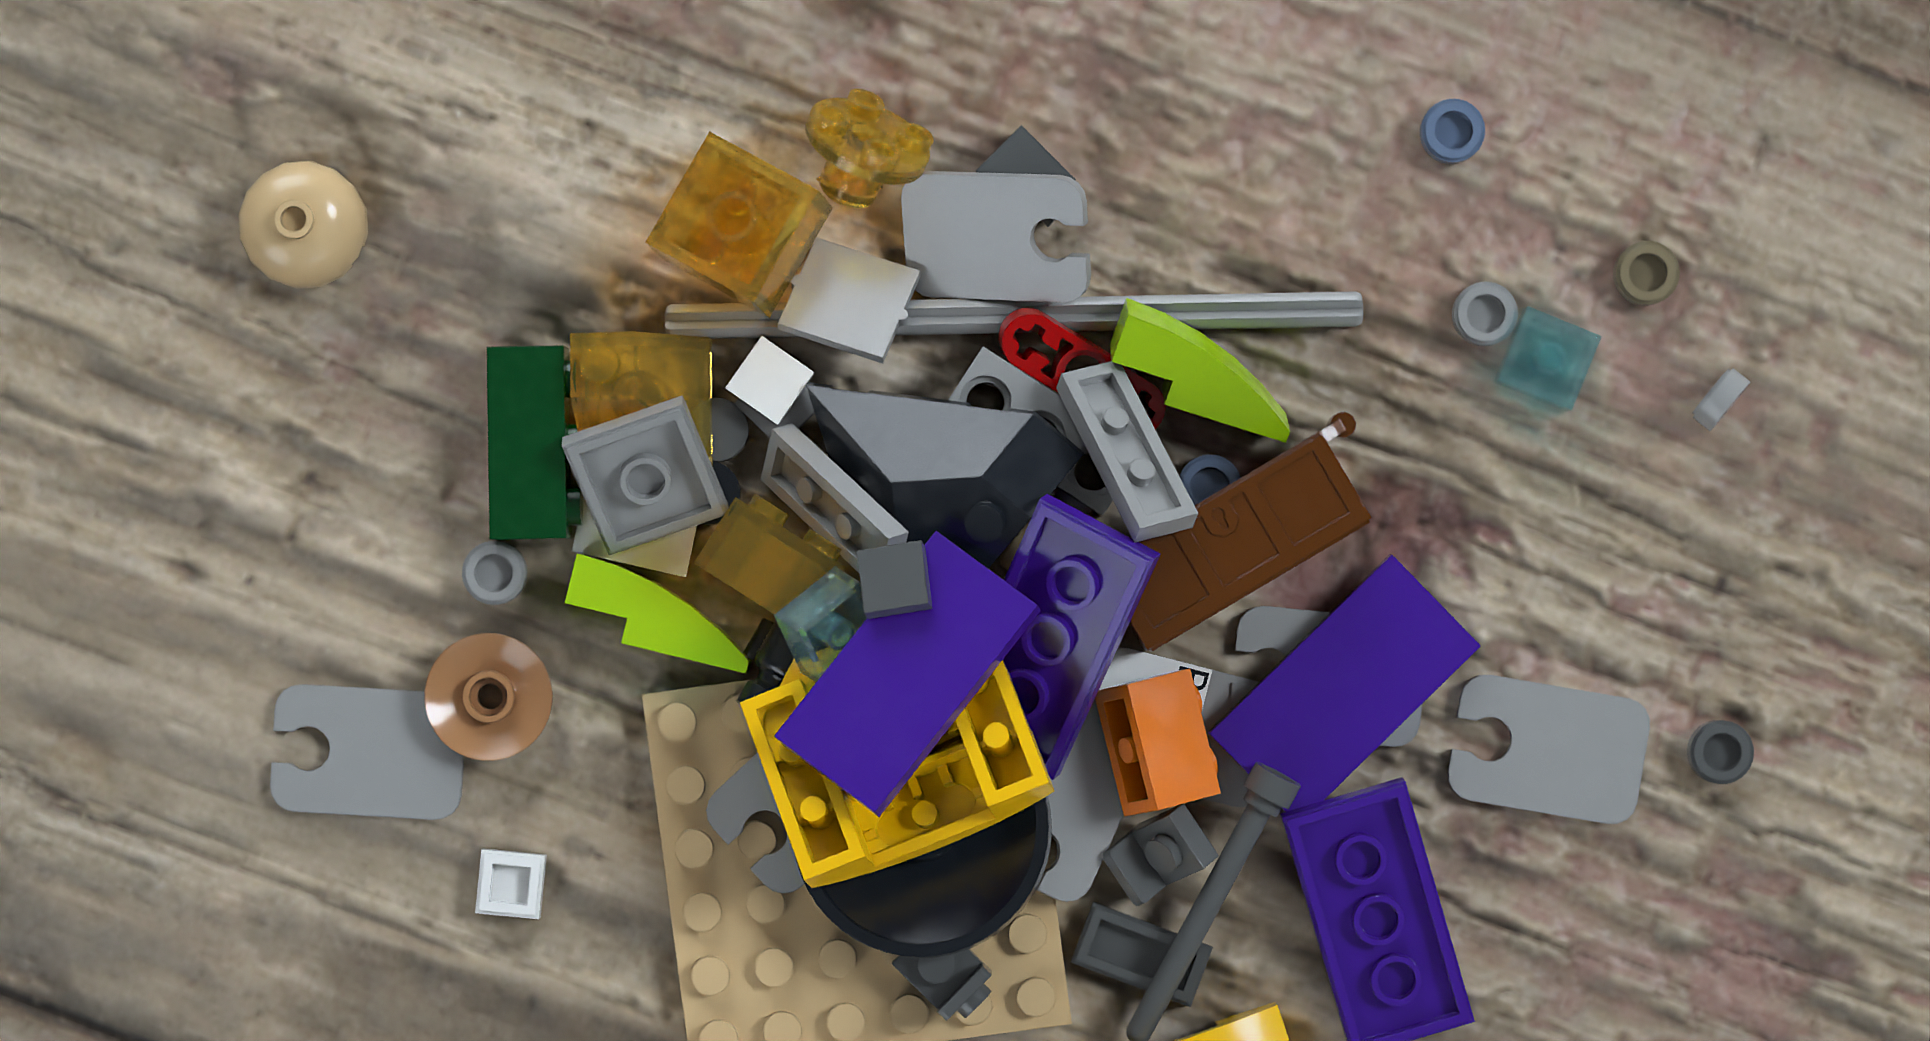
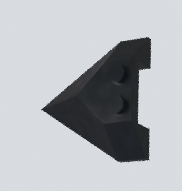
[806,382,1084,569]

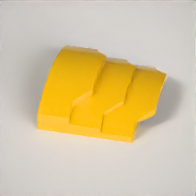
[740,636,1055,888]

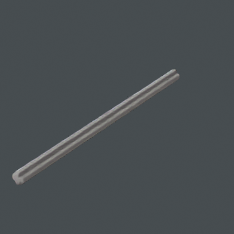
[665,291,1363,340]

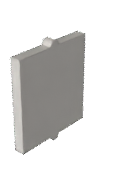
[778,237,920,364]

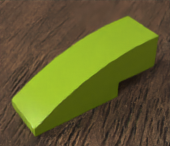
[1110,298,1290,443]
[565,553,752,674]

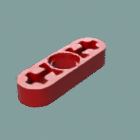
[999,308,1166,429]

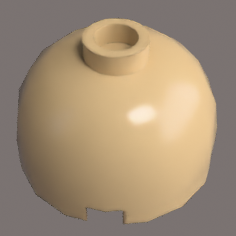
[239,161,368,289]

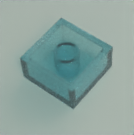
[1494,306,1602,412]
[774,566,867,682]

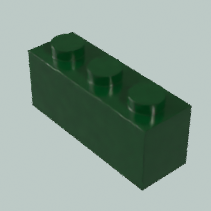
[487,345,583,540]

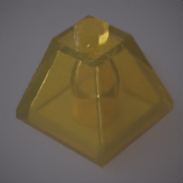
[570,331,713,466]

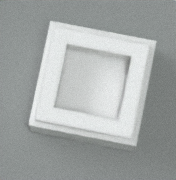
[725,336,815,425]
[475,848,547,919]

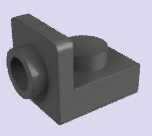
[1103,804,1219,906]
[892,949,992,1021]

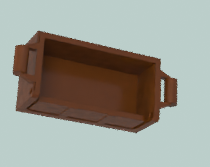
[1129,412,1372,652]

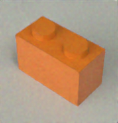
[1095,668,1221,816]

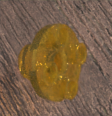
[805,89,934,209]

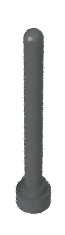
[1126,761,1301,1041]

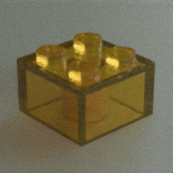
[645,131,833,318]
[694,494,848,633]

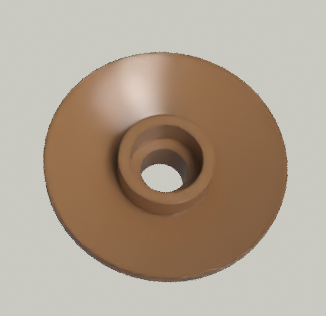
[424,633,553,761]

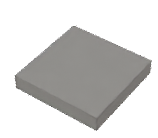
[562,395,729,555]

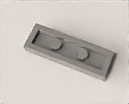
[1056,361,1198,543]
[761,423,909,574]

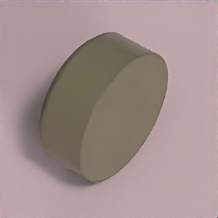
[1613,241,1680,306]

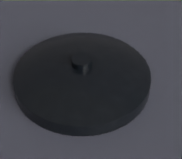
[795,796,1052,958]

